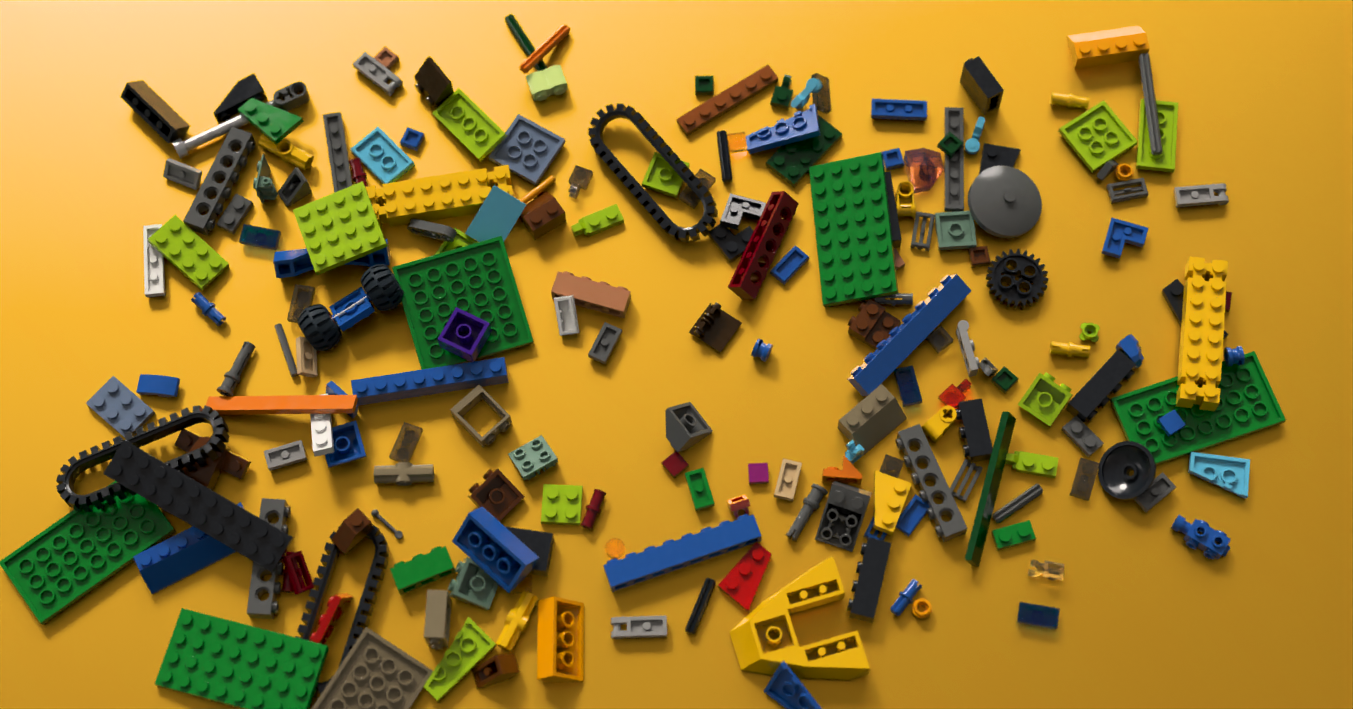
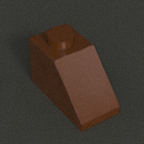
[331,508,374,555]
[472,653,520,689]

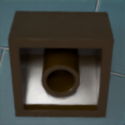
[414,56,454,109]

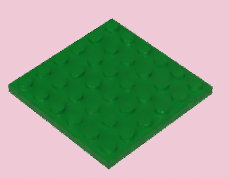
[392,236,534,369]

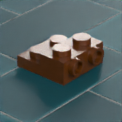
[848,298,901,350]
[468,468,525,522]

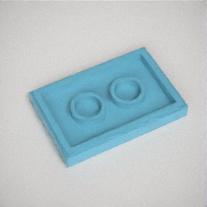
[350,127,415,184]
[465,185,527,242]

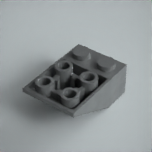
[815,480,872,552]

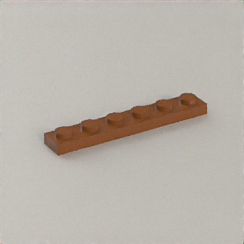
[677,64,778,136]

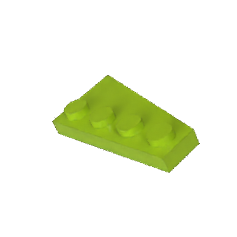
[424,617,497,702]

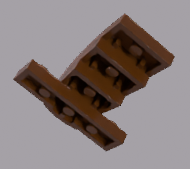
[158,428,251,520]

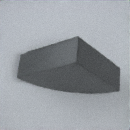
[1097,160,1119,180]
[980,357,998,376]

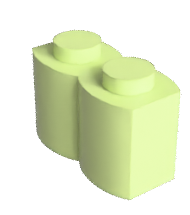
[526,65,568,101]

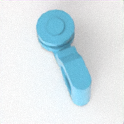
[791,78,822,109]
[965,116,985,155]

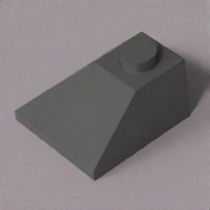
[665,402,713,452]

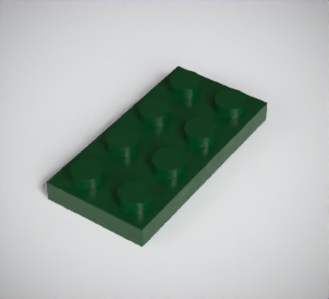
[766,115,842,187]

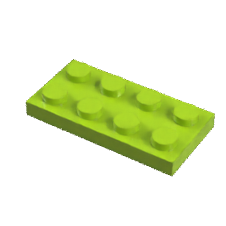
[433,88,507,161]
[1136,99,1178,172]
[148,215,229,291]

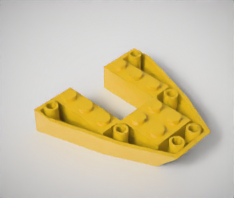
[729,556,870,680]

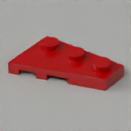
[718,542,772,612]
[309,593,353,645]

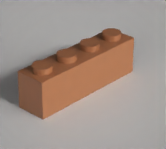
[551,271,631,318]

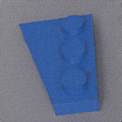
[764,661,822,709]

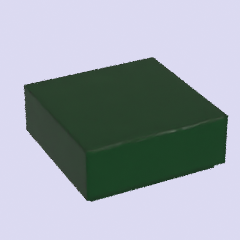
[695,76,714,95]
[937,132,964,158]
[991,366,1018,393]

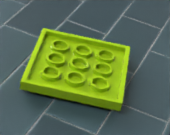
[293,181,388,275]

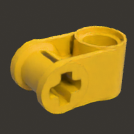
[896,181,916,218]
[921,405,957,442]

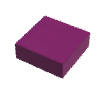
[748,463,769,484]

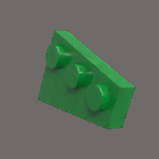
[238,98,304,145]

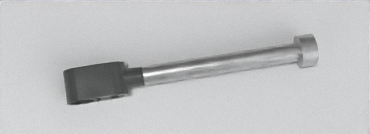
[172,82,310,159]

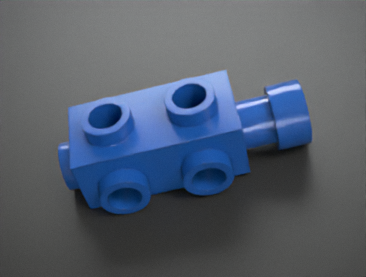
[1171,515,1231,560]

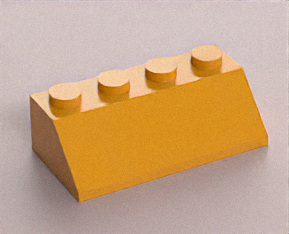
[1067,25,1150,69]
[537,596,584,682]

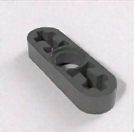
[407,218,457,242]

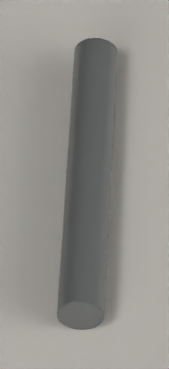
[274,323,298,377]

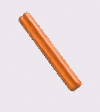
[519,24,570,74]

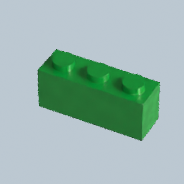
[390,546,456,595]

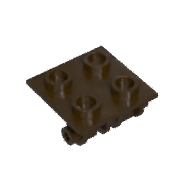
[689,302,742,353]

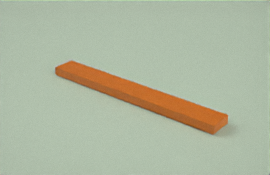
[206,395,358,415]

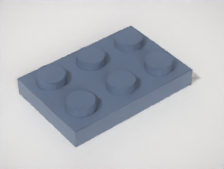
[86,376,155,438]

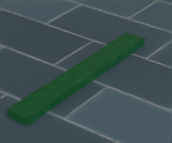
[965,411,1016,567]

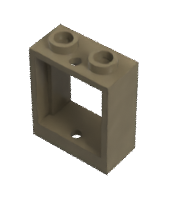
[450,385,512,447]
[424,590,452,650]

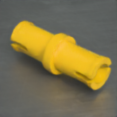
[1050,92,1089,109]
[1050,342,1090,358]

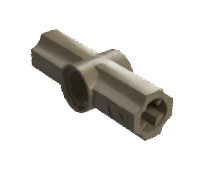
[374,462,434,486]

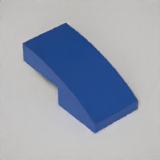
[136,374,180,397]

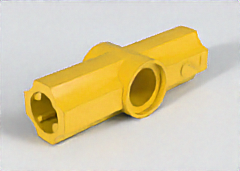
[258,133,314,170]
[496,591,539,652]

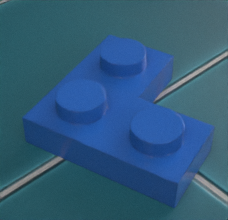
[1101,218,1148,259]

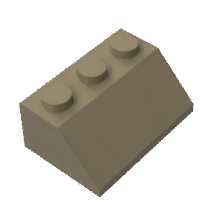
[838,384,907,455]

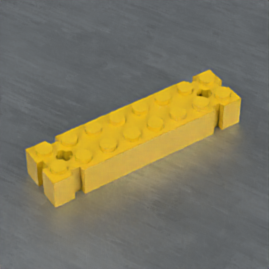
[366,165,514,228]
[1176,256,1228,411]

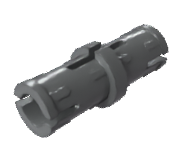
[874,293,913,306]

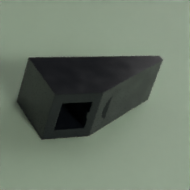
[213,73,267,123]

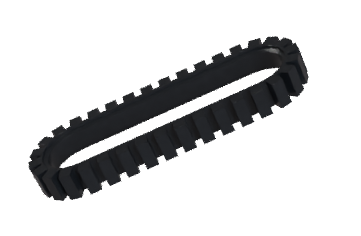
[588,103,718,242]
[56,405,229,512]
[295,525,389,697]

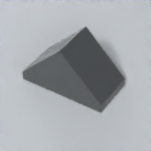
[277,167,312,206]

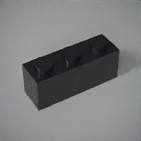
[955,398,993,463]

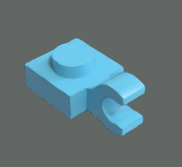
[845,440,865,464]

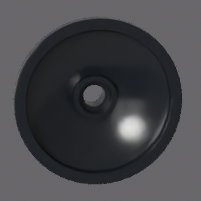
[1098,441,1156,500]

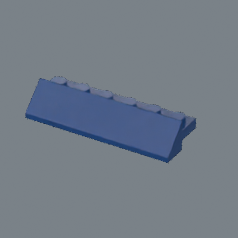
[133,502,244,594]

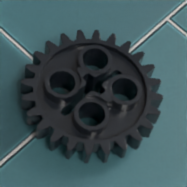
[986,249,1048,309]

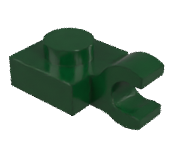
[770,74,793,109]

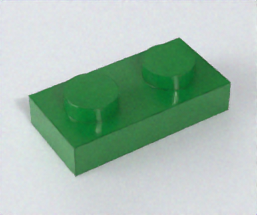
[685,468,715,511]
[991,520,1036,551]

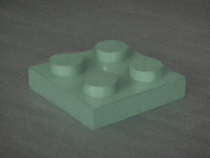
[935,211,977,250]

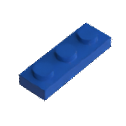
[871,99,927,121]

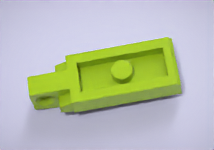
[571,204,624,237]
[1005,451,1058,478]

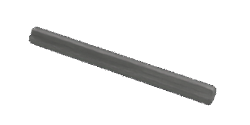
[1139,53,1162,155]

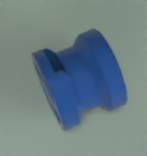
[751,339,773,362]
[1224,346,1245,367]

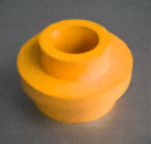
[1115,164,1134,181]
[912,599,932,619]

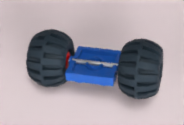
[298,264,404,351]

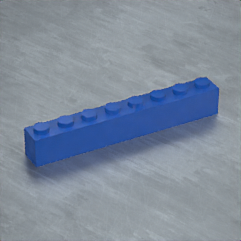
[847,274,971,396]
[351,357,509,406]
[603,514,761,592]

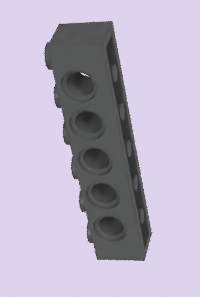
[183,127,256,236]
[895,424,967,542]
[247,498,291,619]

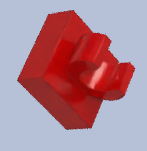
[727,495,750,518]

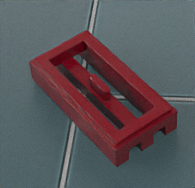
[282,551,315,595]

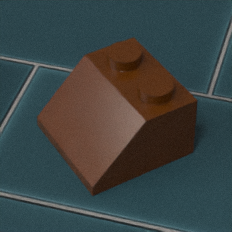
[519,191,566,240]

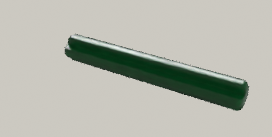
[505,14,547,71]

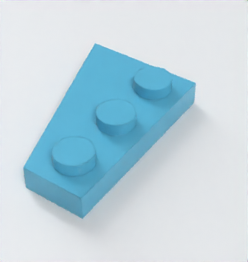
[1188,452,1250,499]

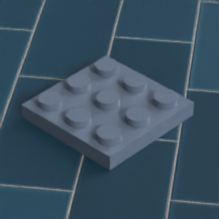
[489,114,565,185]

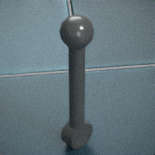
[371,509,403,539]

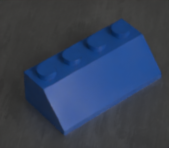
[452,506,539,593]

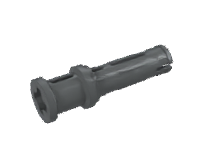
[217,341,255,396]
[786,483,828,541]

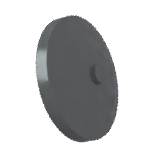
[968,166,1042,238]

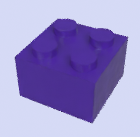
[437,307,492,362]

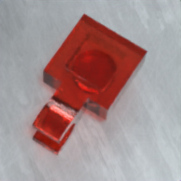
[938,379,971,408]

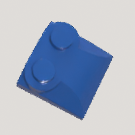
[325,420,367,468]

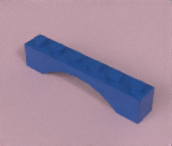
[273,239,390,278]

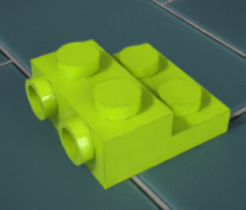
[1018,372,1073,427]

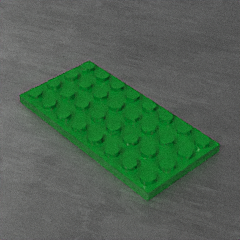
[809,152,899,307]
[1110,351,1286,465]
[0,481,175,625]
[155,608,330,709]

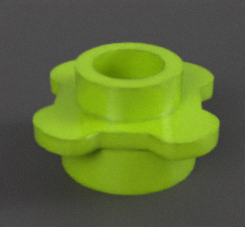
[1079,323,1100,342]

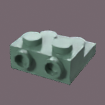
[448,557,499,610]

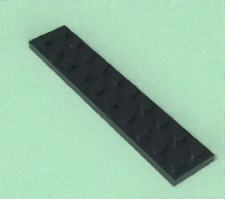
[103,440,294,572]

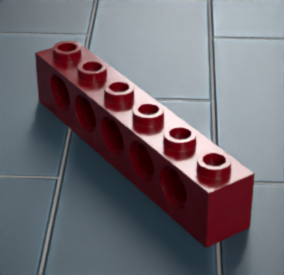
[728,191,799,299]

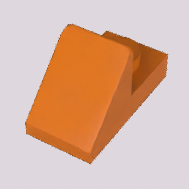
[822,456,862,485]

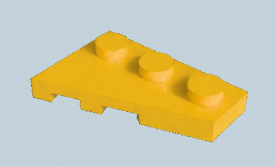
[874,470,912,535]

